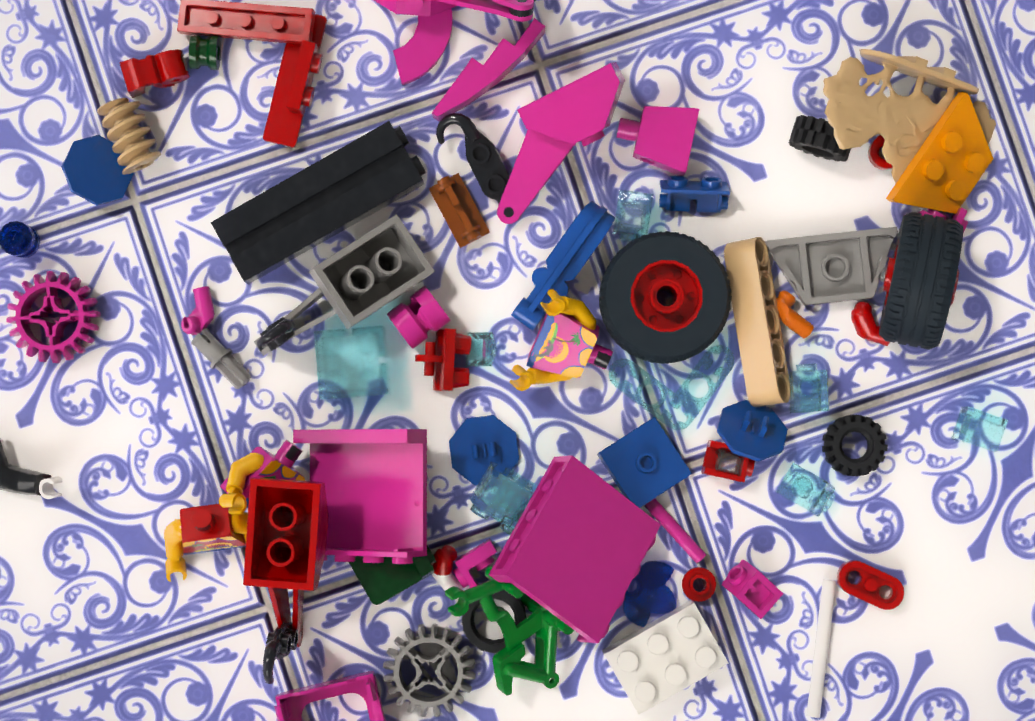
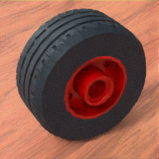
[879,212,964,350]
[599,231,732,364]

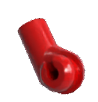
[851,302,890,346]

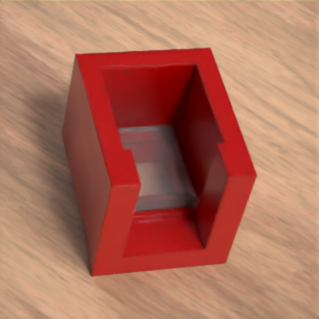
[701,440,755,482]

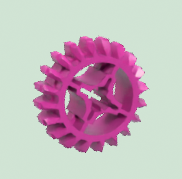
[6,271,101,363]

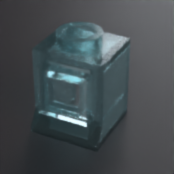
[612,190,654,242]

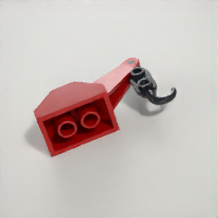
[243,477,329,684]

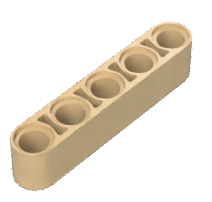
[724,237,791,407]

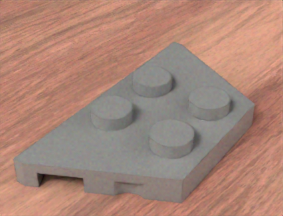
[765,227,898,306]

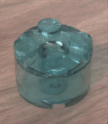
[470,462,537,535]

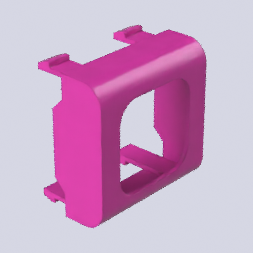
[274,671,386,721]

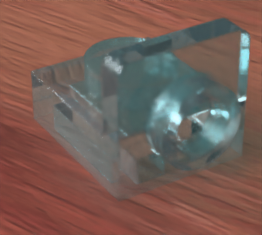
[776,463,835,517]

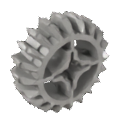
[383,623,475,717]

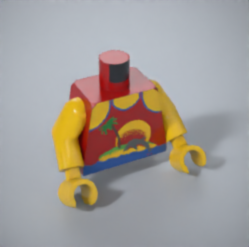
[164,504,248,582]

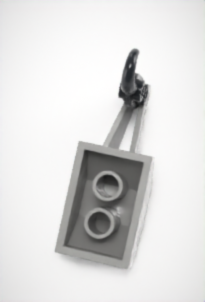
[254,214,435,356]

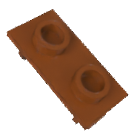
[428,173,490,248]

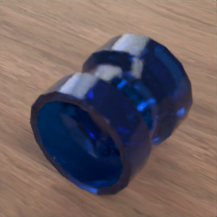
[0,221,41,258]

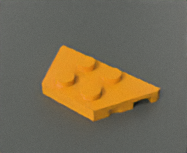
[886,92,993,214]

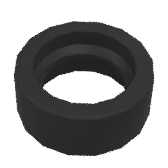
[462,590,527,653]

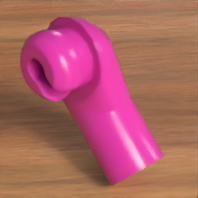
[181,286,215,335]

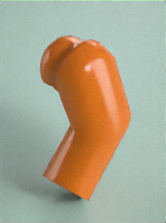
[776,290,814,338]

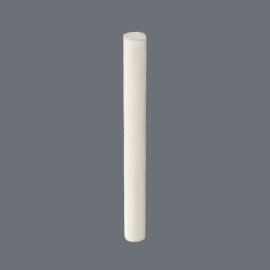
[806,579,836,718]

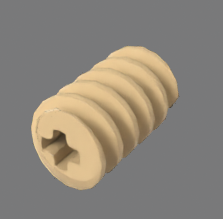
[97,98,161,175]

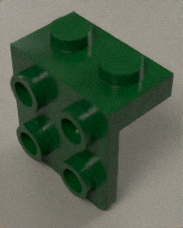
[349,545,437,605]

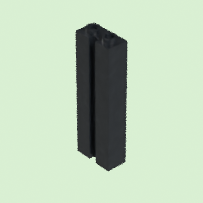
[210,121,426,284]

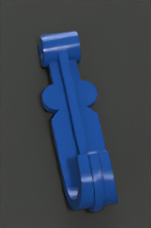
[511,201,615,331]

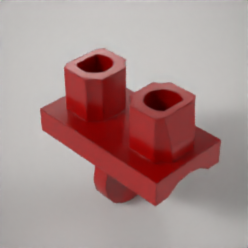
[415,328,472,391]

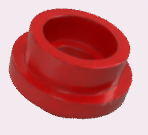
[682,567,716,602]

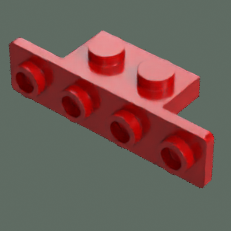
[263,14,327,148]

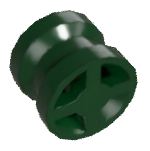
[189,35,221,70]

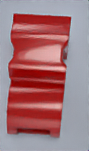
[119,49,190,98]

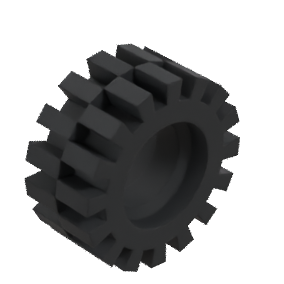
[788,115,851,162]
[822,415,888,476]

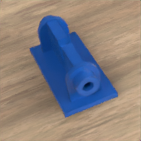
[659,176,730,213]

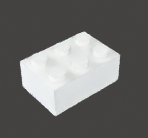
[602,600,729,715]

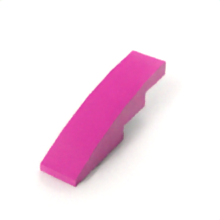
[432,18,546,122]

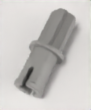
[191,328,251,389]

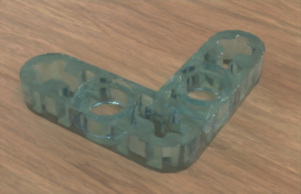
[608,345,735,430]

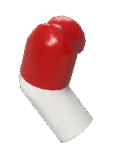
[432,545,463,591]

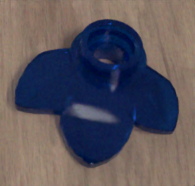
[623,561,677,627]

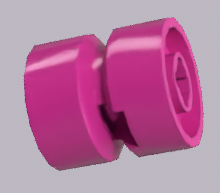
[387,286,451,349]

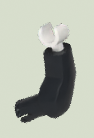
[0,438,63,499]

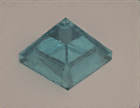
[466,332,497,367]

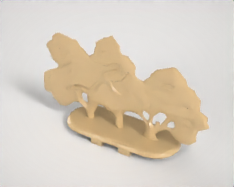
[823,49,996,184]

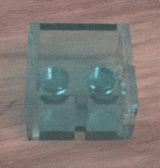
[314,325,391,401]

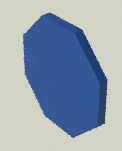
[61,135,134,206]
[717,400,788,462]
[449,415,520,486]

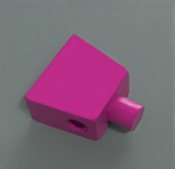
[616,106,700,176]

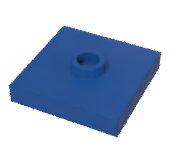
[597,417,692,508]

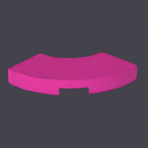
[393,8,453,85]

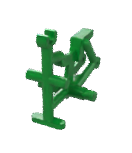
[445,566,574,696]

